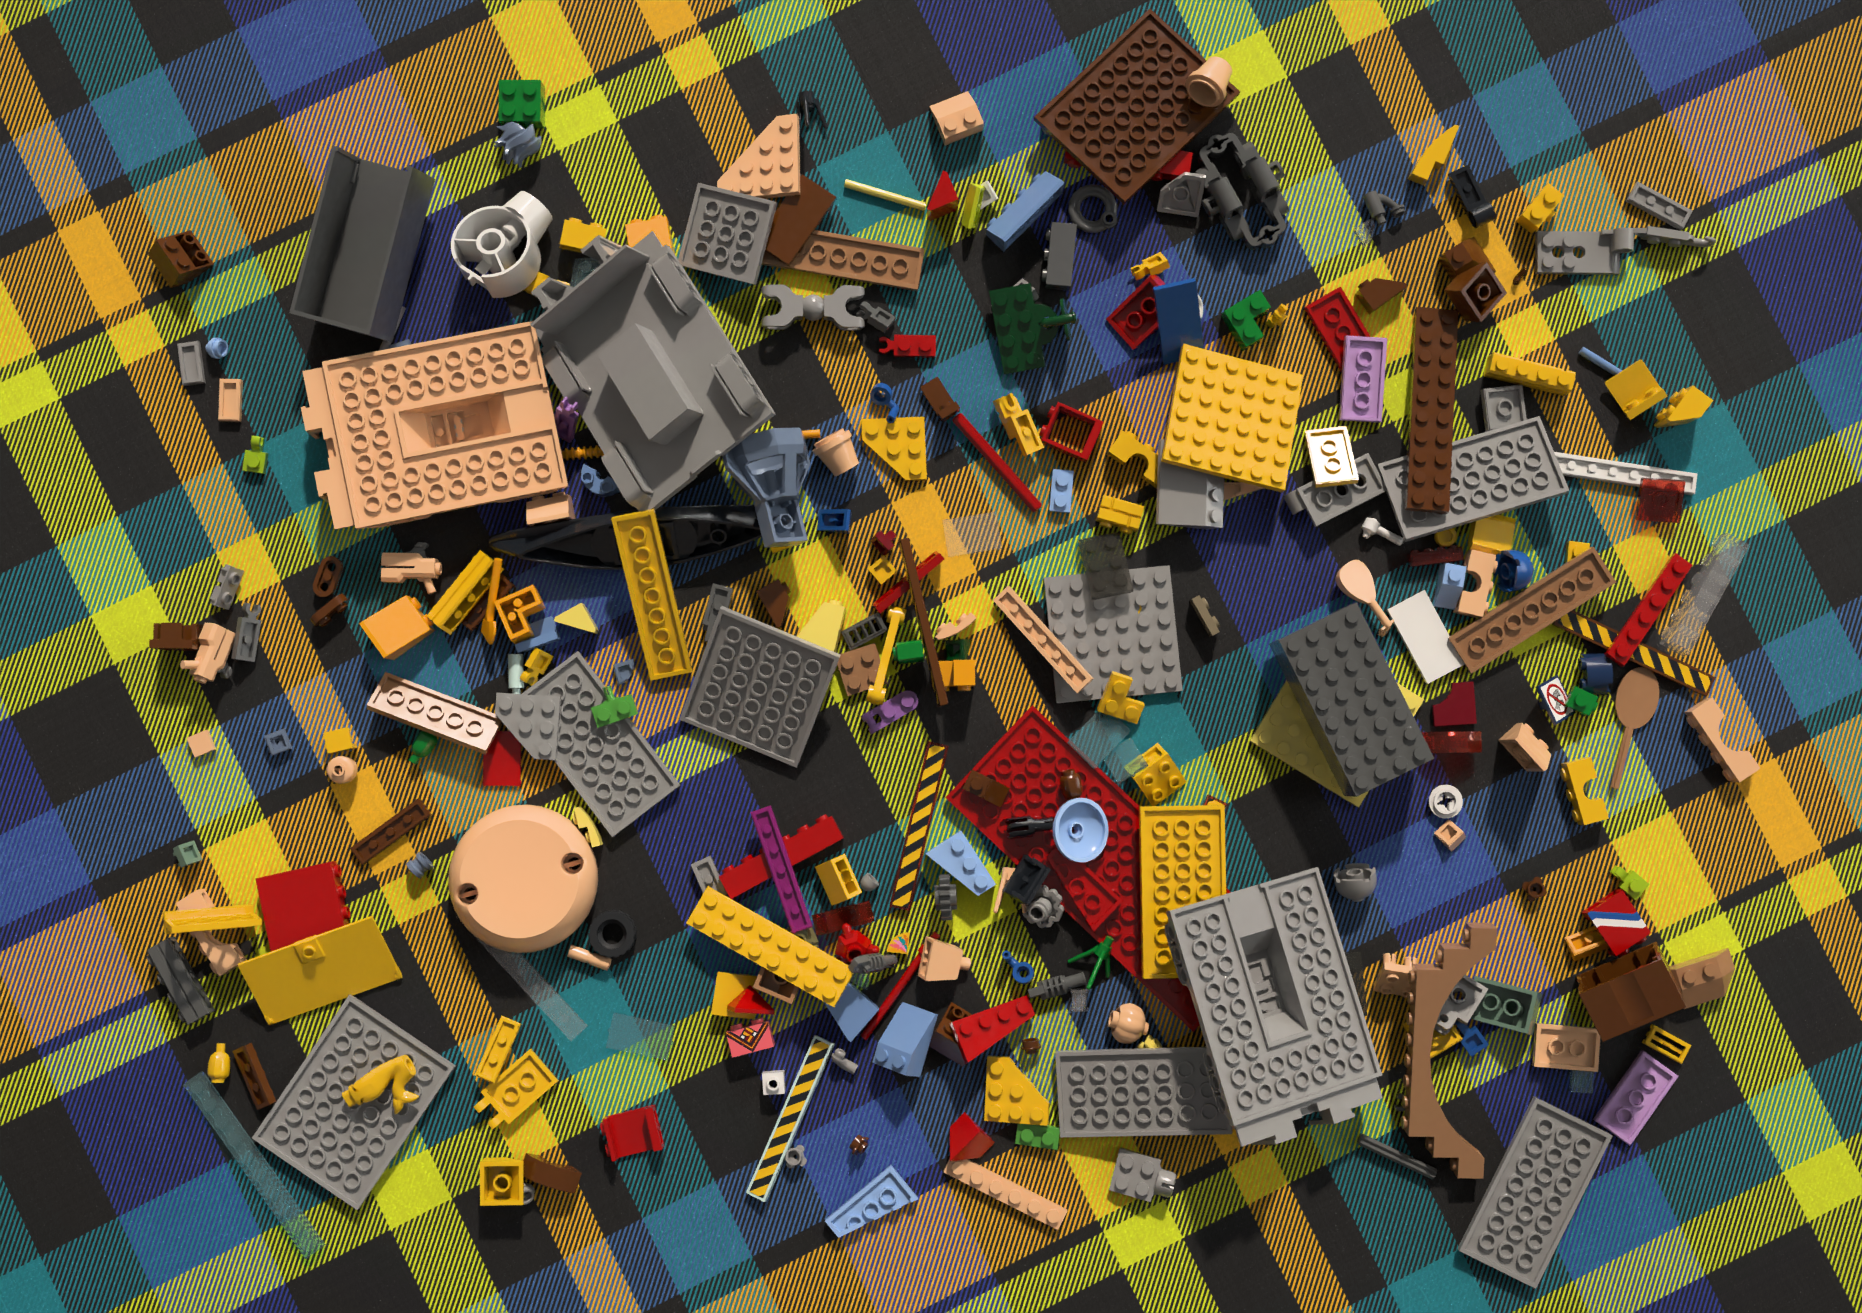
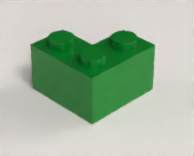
[1221,290,1271,351]

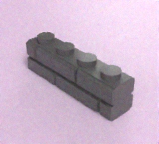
[146,936,215,1025]

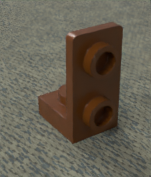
[921,377,960,423]

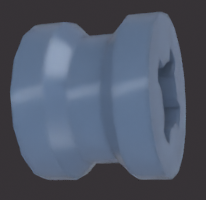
[406,852,434,879]

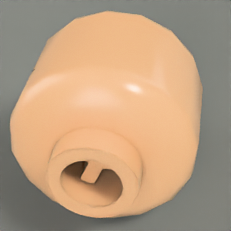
[327,756,358,784]

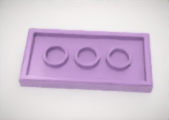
[1339,336,1387,423]
[1593,1050,1678,1146]

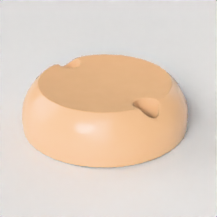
[448,805,598,953]

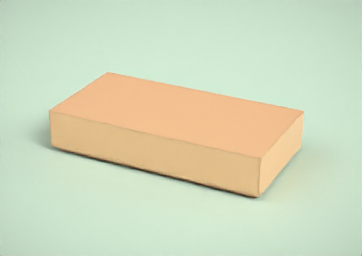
[218,379,243,422]

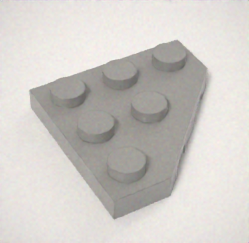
[495,693,561,760]

